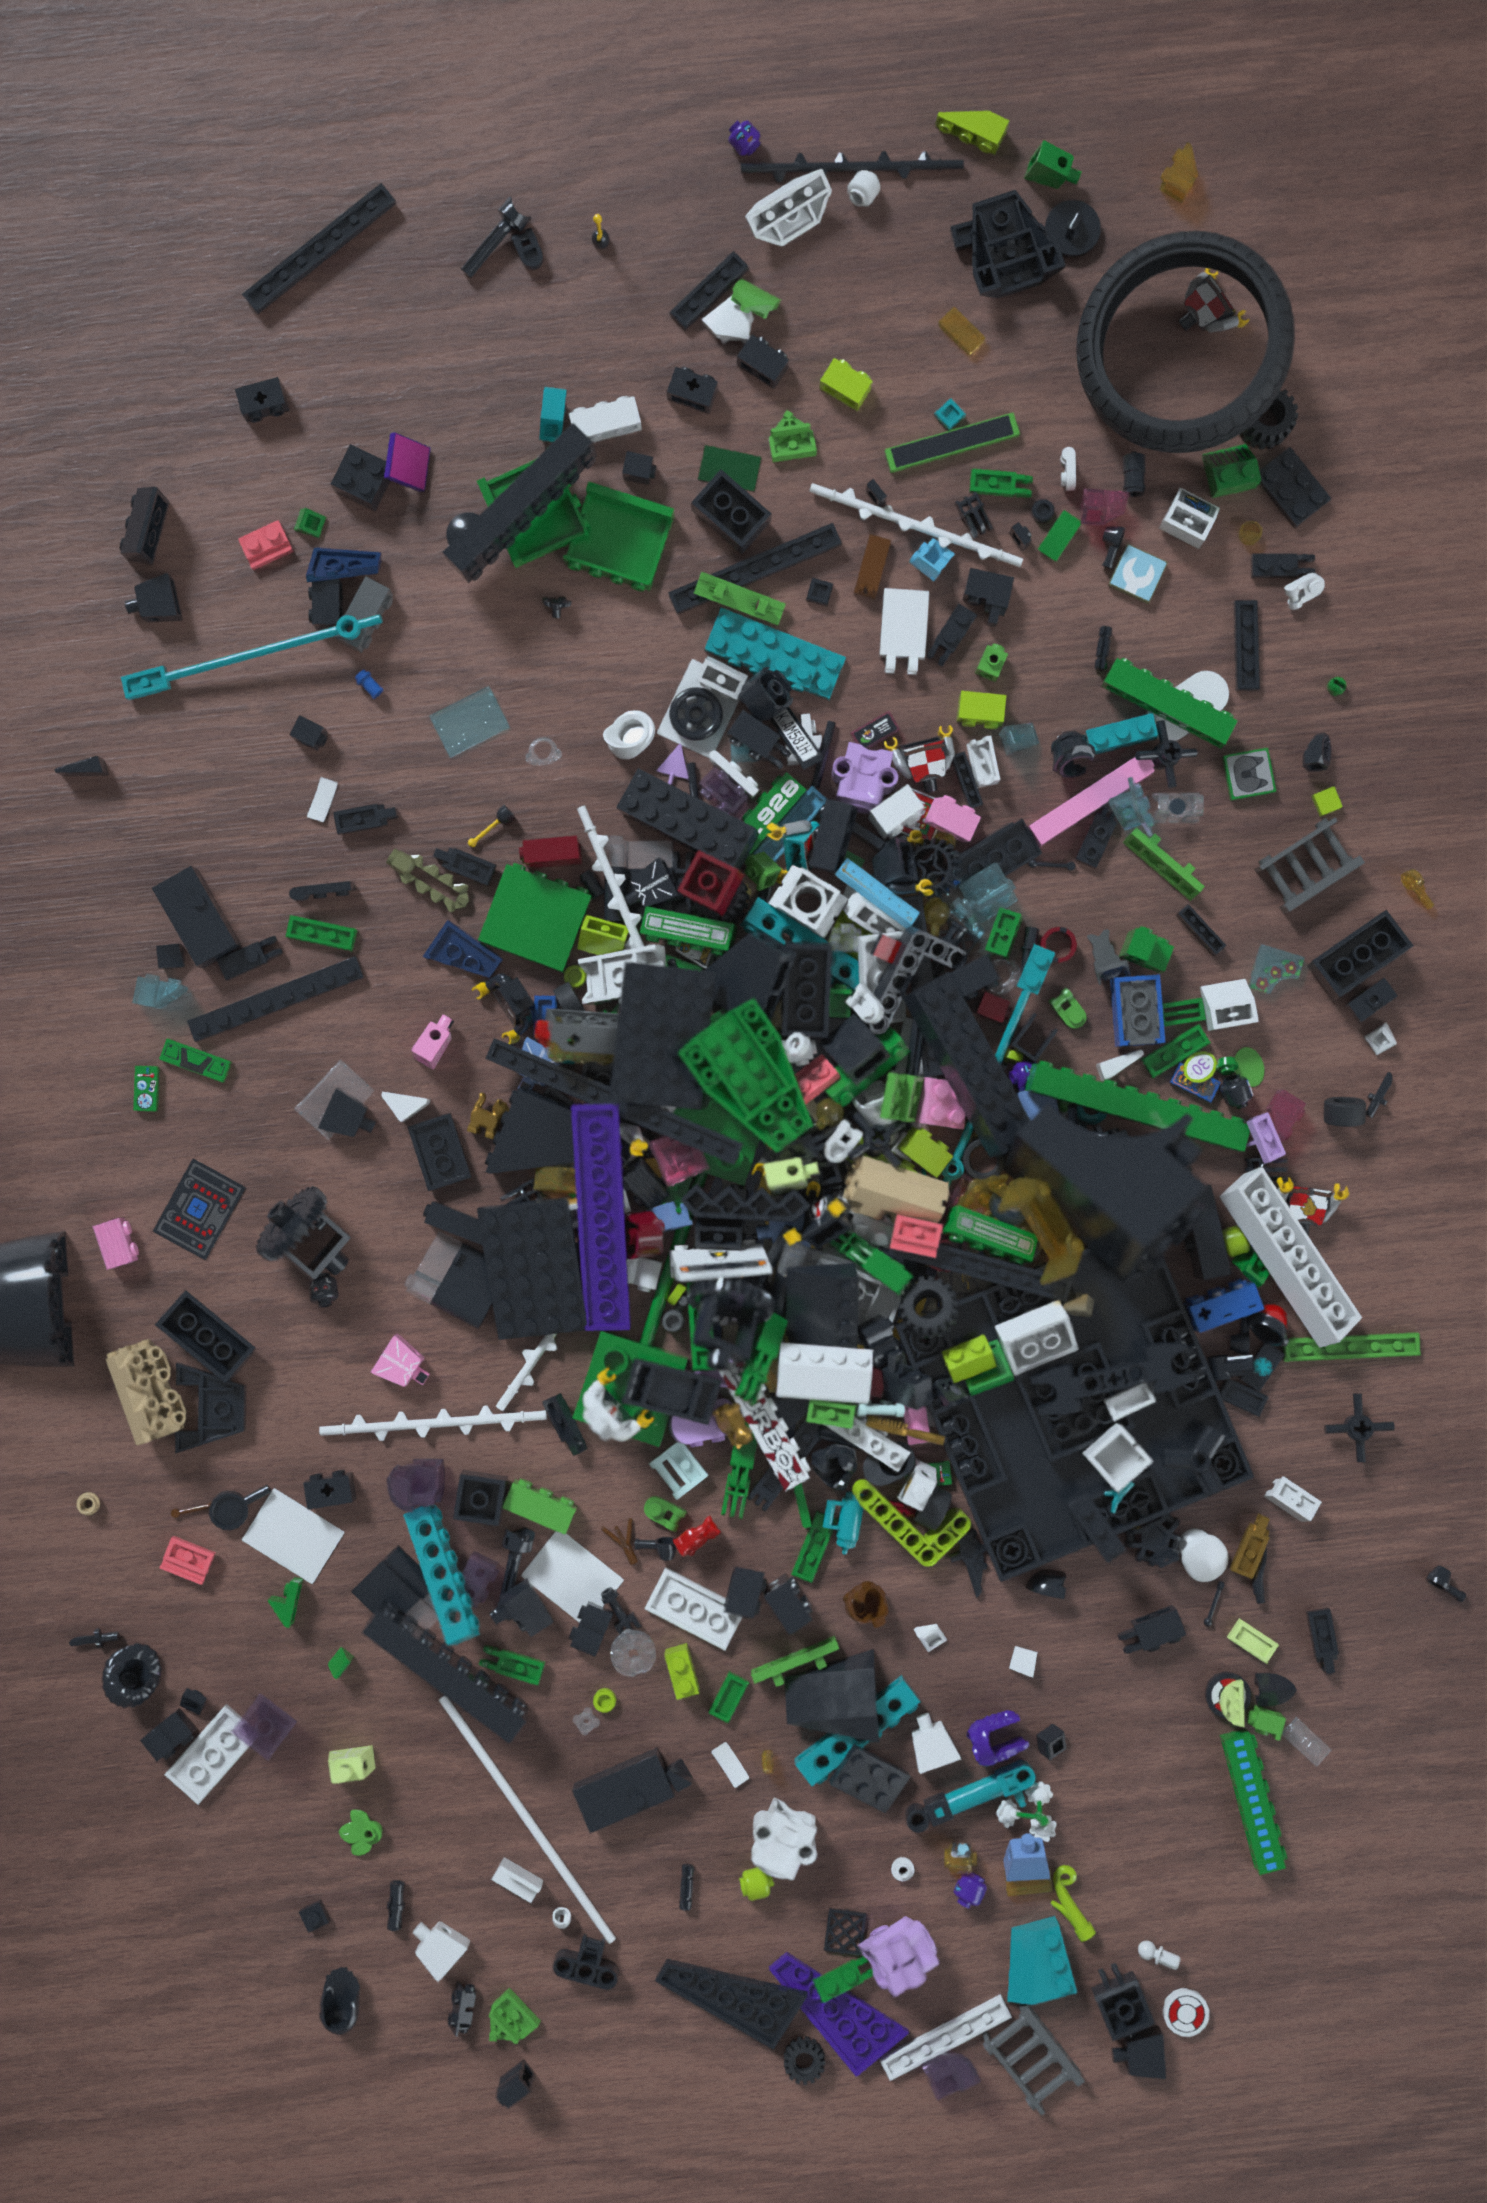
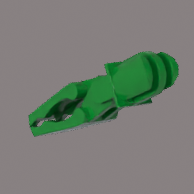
[829,1230,913,1295]
[734,1312,788,1406]
[721,1421,757,1519]

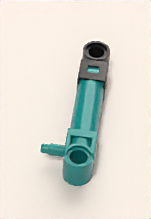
[905,1760,1035,1833]

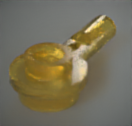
[1401,869,1435,910]

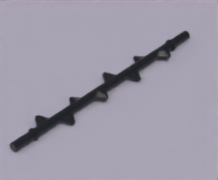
[741,151,964,182]

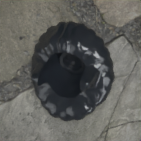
[102,1643,162,1708]

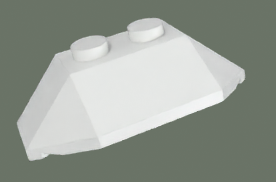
[745,169,832,246]

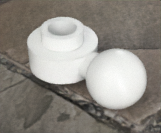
[782,1033,810,1058]

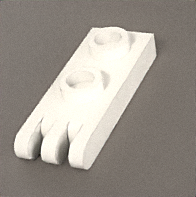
[710,750,759,800]

